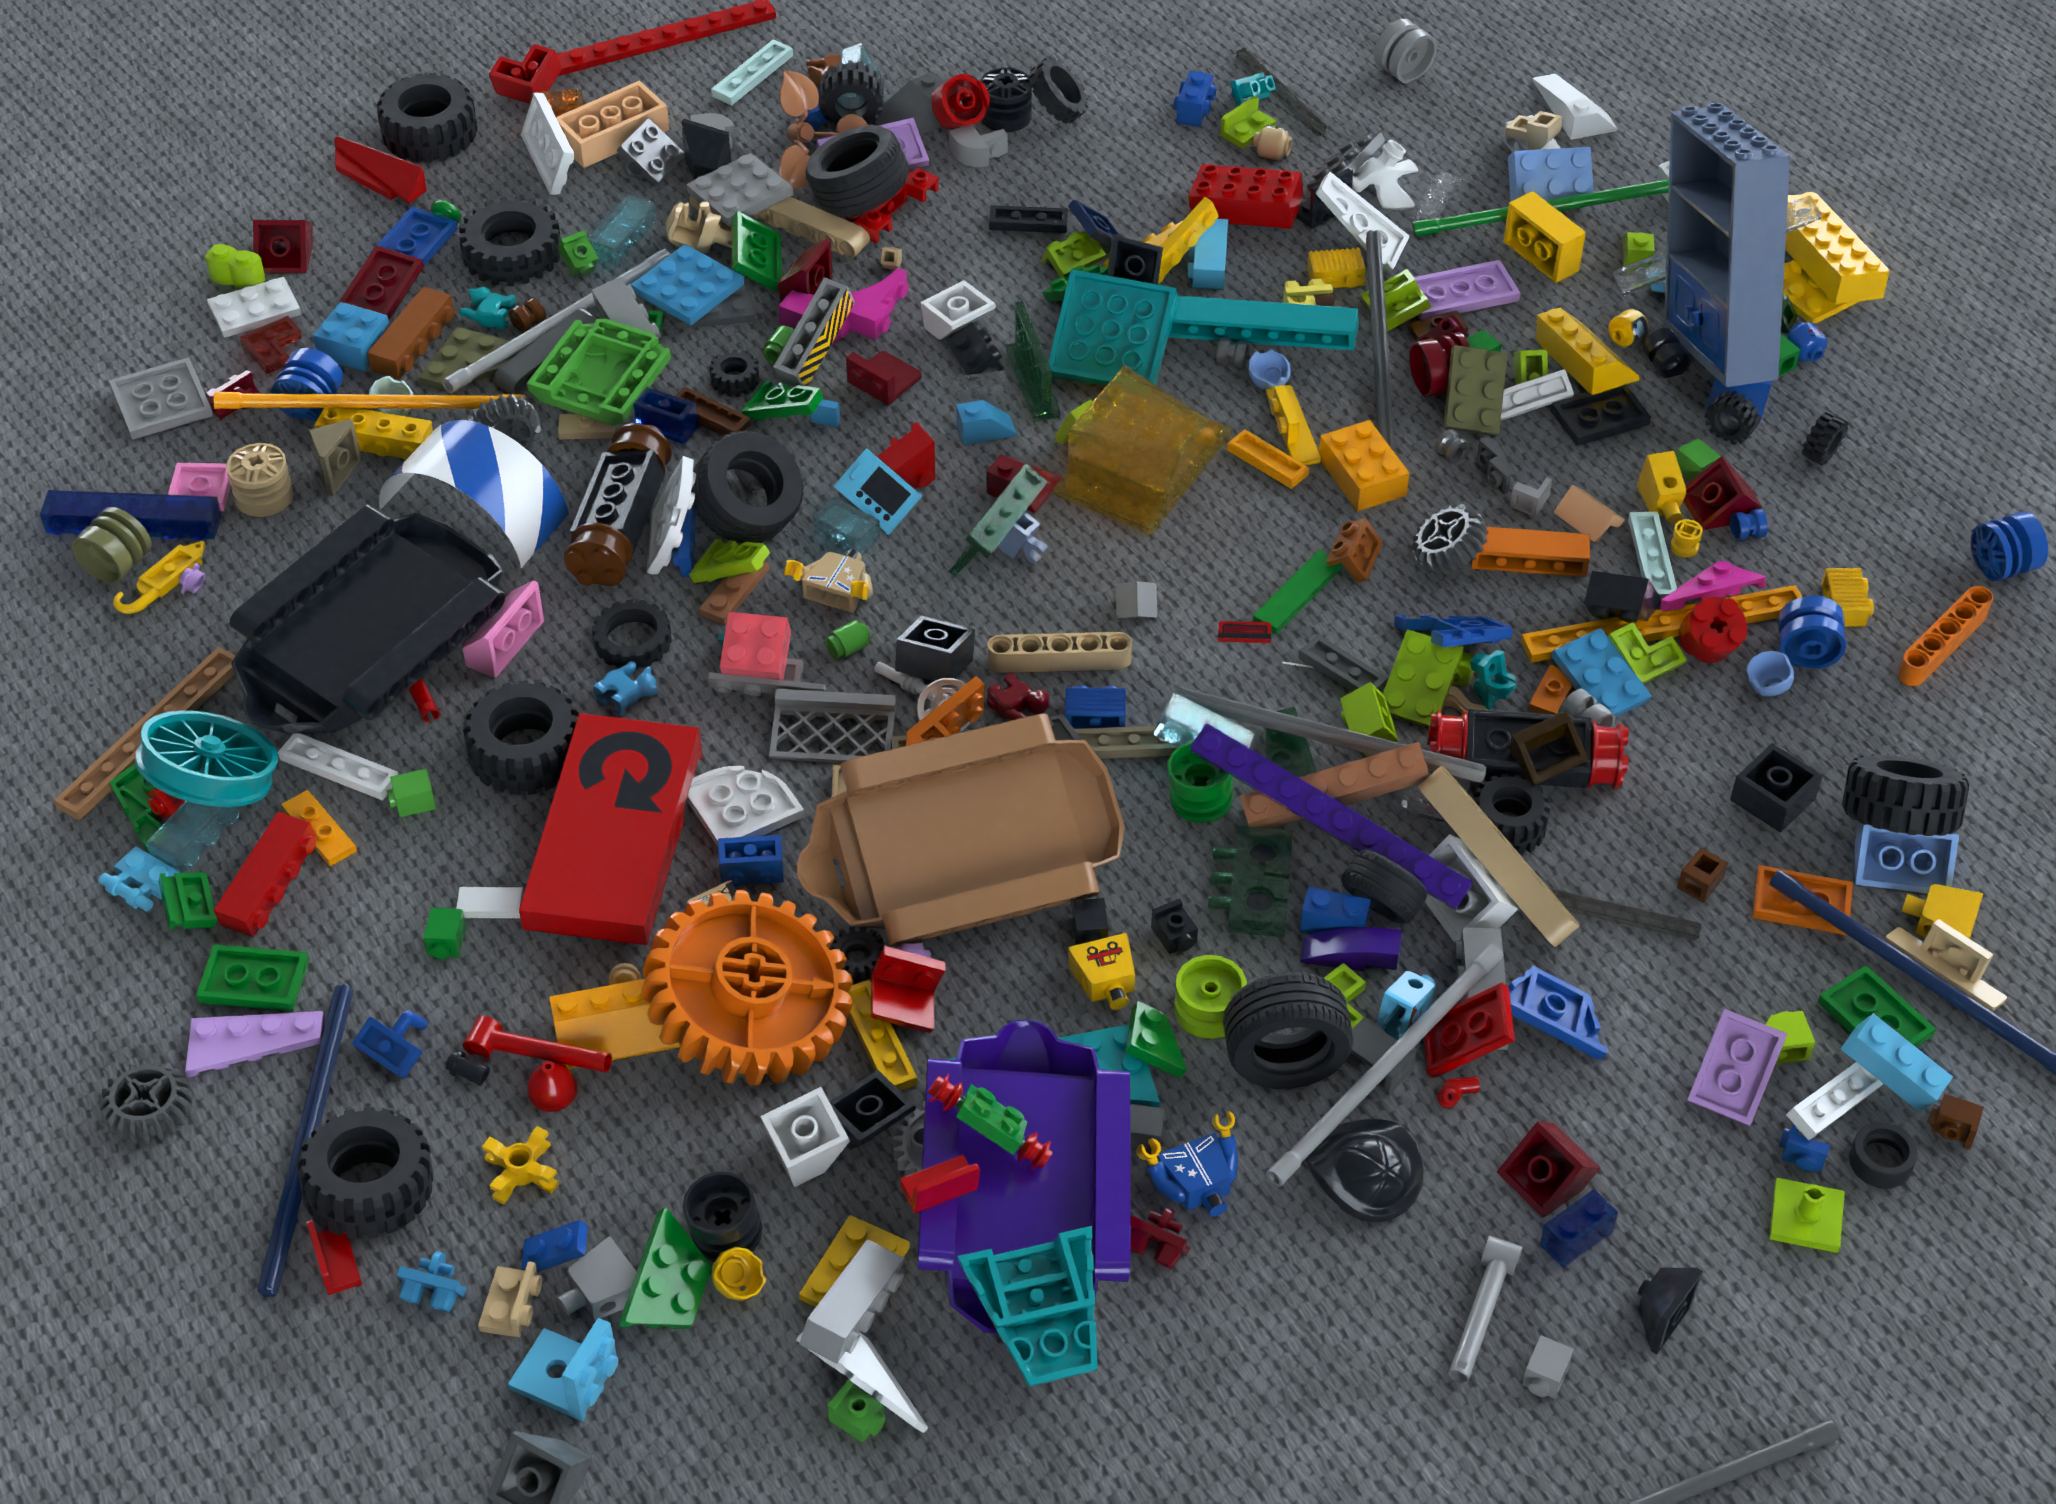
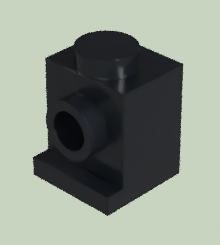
[1151,898,1198,954]

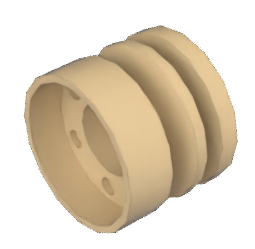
[226,443,294,517]

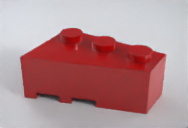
[850,422,936,489]

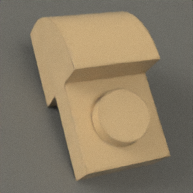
[1505,111,1562,150]

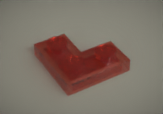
[240,316,302,374]

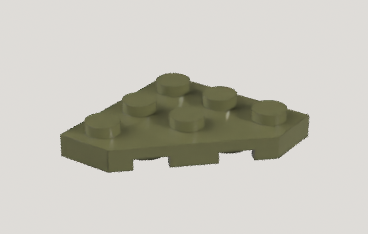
[419,326,525,390]

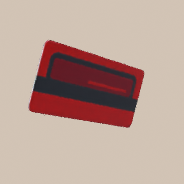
[1218,621,1271,643]

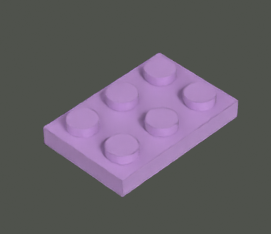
[1687,1009,1787,1126]

